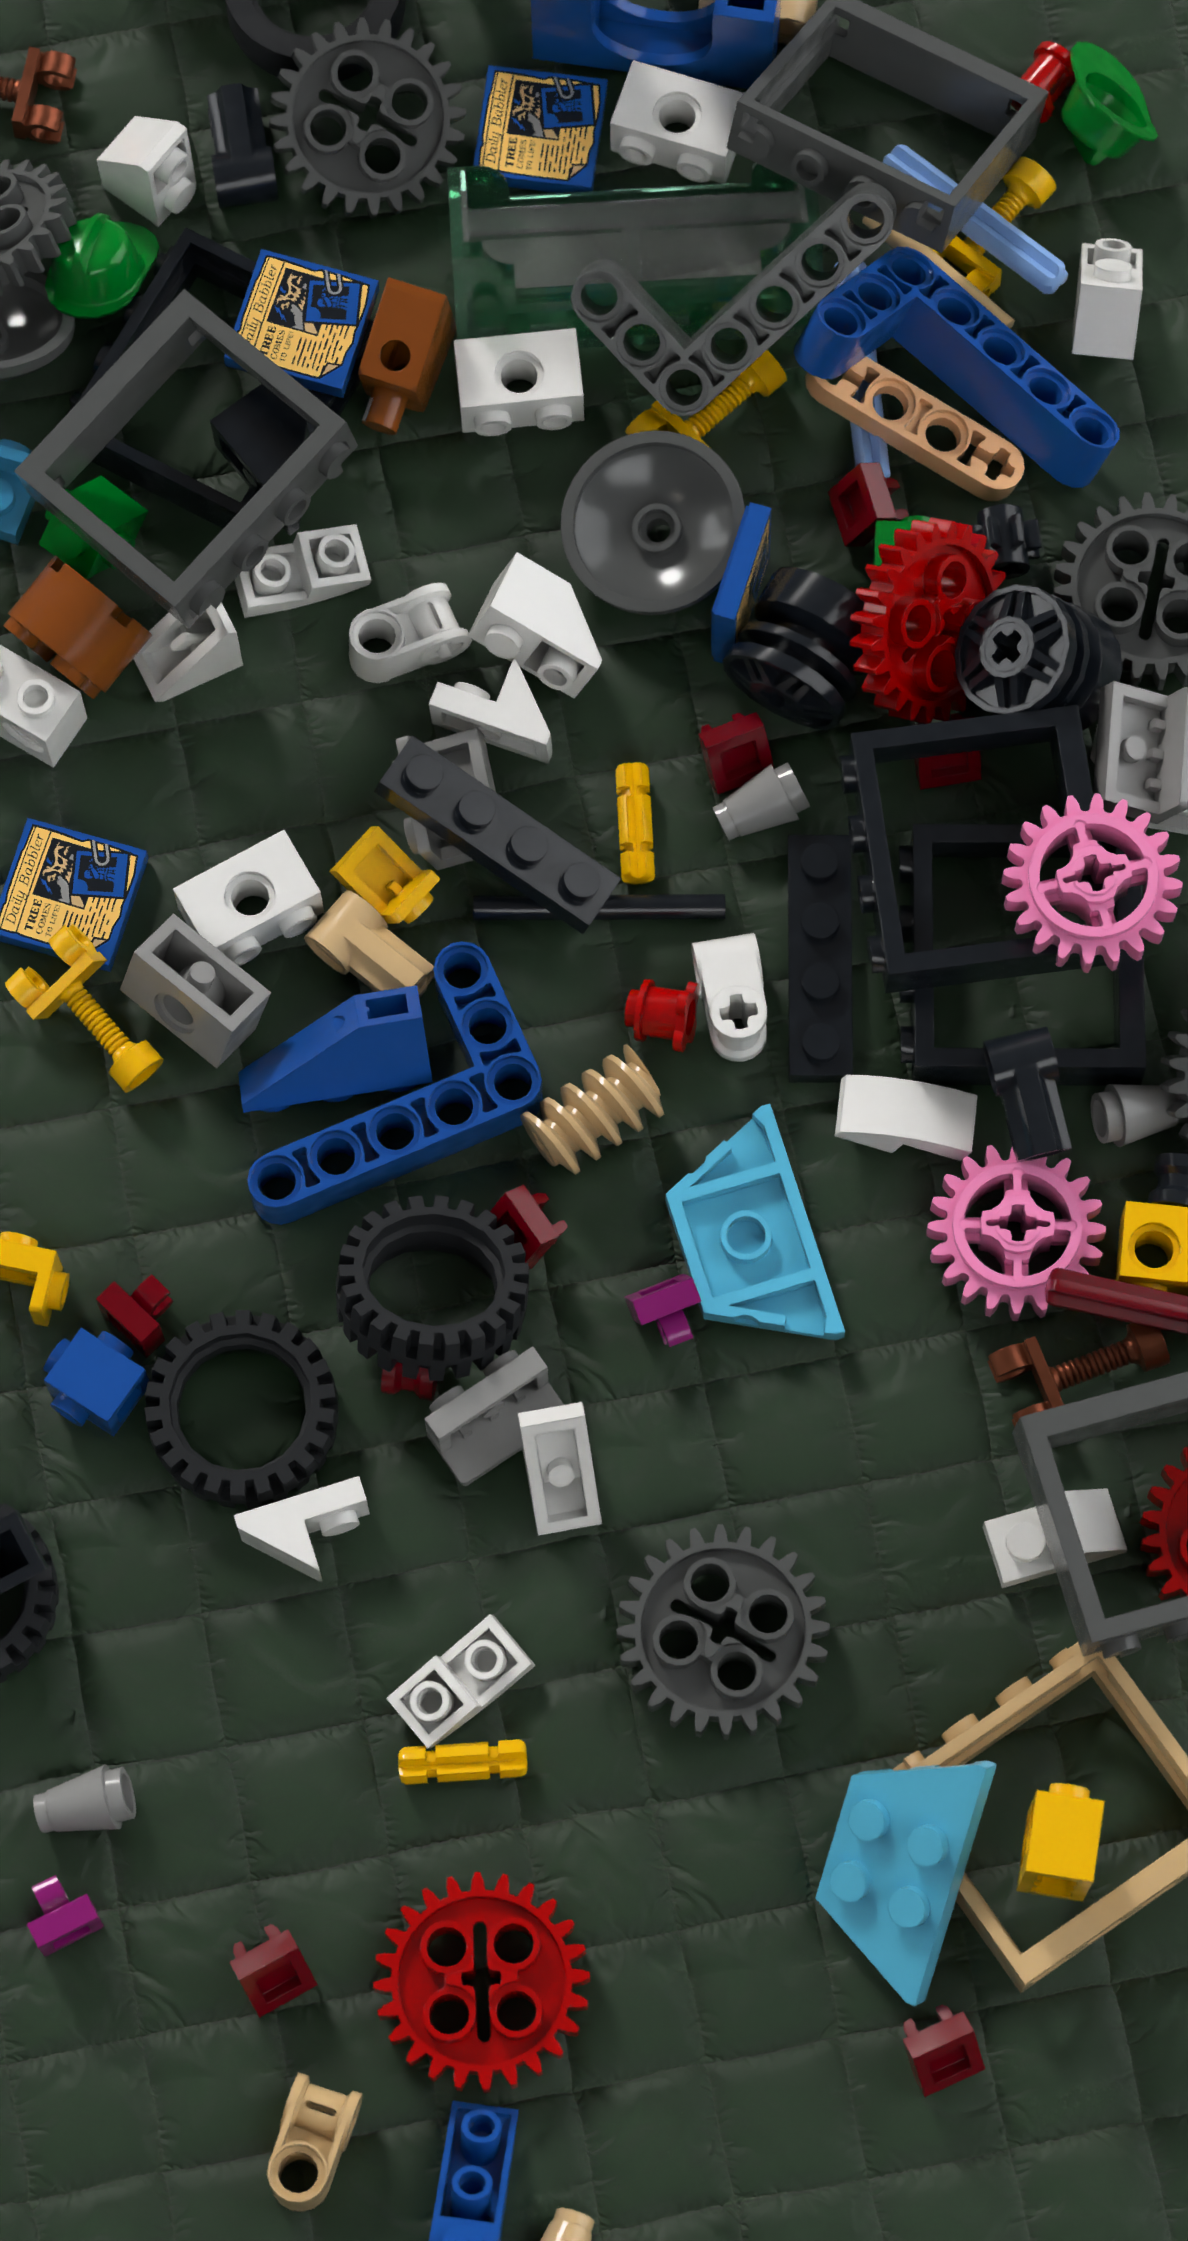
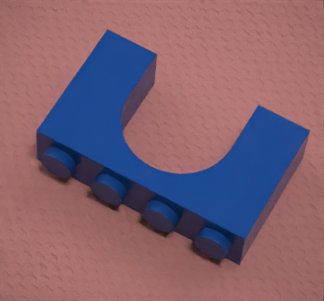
[531,0,781,89]

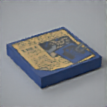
[472,65,608,197]
[224,249,380,398]
[711,502,771,663]
[0,818,149,972]

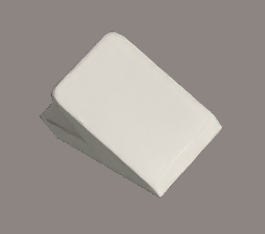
[429,659,553,764]
[518,1402,602,1536]
[234,1476,370,1582]
[983,1488,1127,1588]

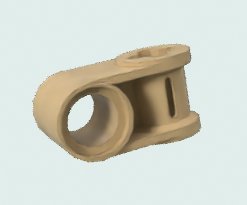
[267,2073,363,2212]

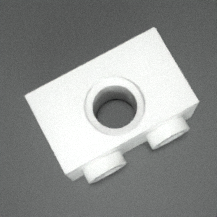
[610,60,744,184]
[454,328,584,436]
[173,830,324,966]

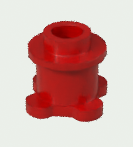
[624,979,700,1052]

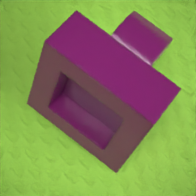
[624,1273,702,1347]
[26,1875,105,1957]

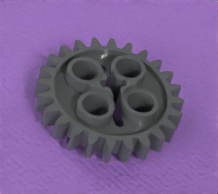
[269,17,466,219]
[0,159,77,297]
[1053,492,1188,690]
[617,1524,830,1740]

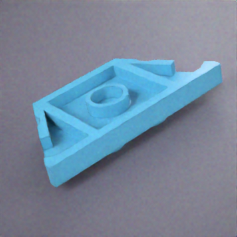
[665,1103,845,1340]
[815,1761,997,2006]

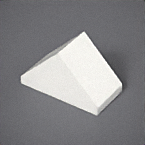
[133,602,243,702]

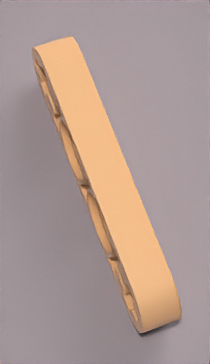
[805,357,1025,501]

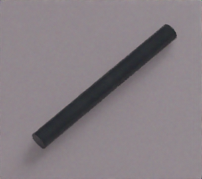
[473,894,725,921]

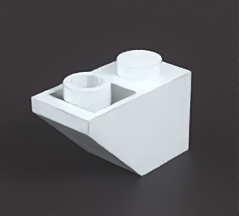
[97,116,196,227]
[1072,238,1143,360]
[468,552,602,699]

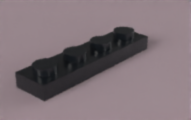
[374,736,621,934]
[787,835,853,1083]

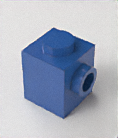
[44,1328,150,1437]

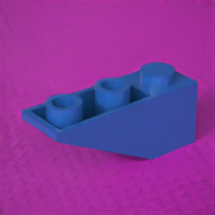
[238,985,433,1113]
[429,2101,519,2241]

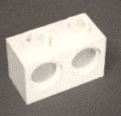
[0,645,87,768]

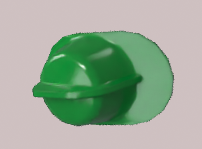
[1061,42,1158,166]
[45,213,159,318]

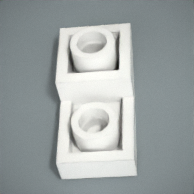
[234,524,371,618]
[835,1075,978,1161]
[386,1614,536,1749]

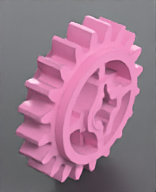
[1001,793,1183,973]
[926,1145,1106,1321]

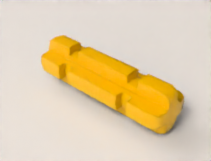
[615,762,655,885]
[398,1739,528,1785]

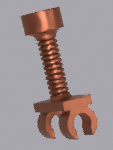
[0,47,77,144]
[987,1323,1170,1427]

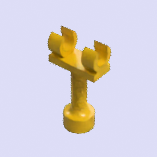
[932,157,1056,298]
[625,350,787,448]
[5,924,164,1093]

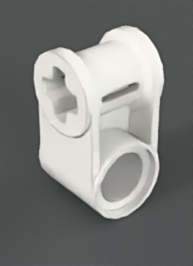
[349,583,472,683]
[691,933,767,1062]

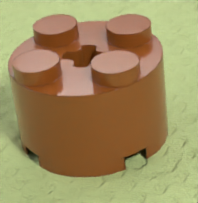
[3,556,152,700]

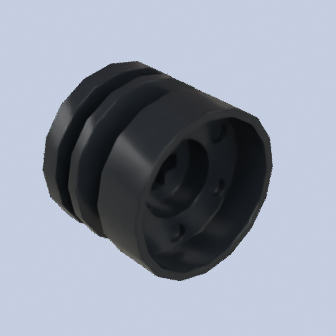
[723,567,865,730]
[954,584,1123,731]

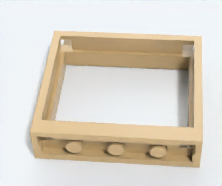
[893,1642,1188,1993]

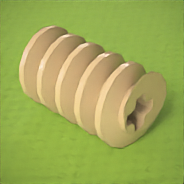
[520,1044,665,1175]

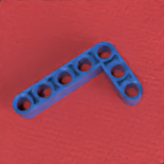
[794,247,1120,488]
[247,941,543,1225]

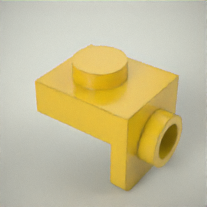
[329,826,440,924]
[0,1231,70,1327]

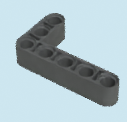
[571,182,897,416]

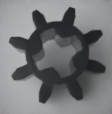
[971,504,1042,580]

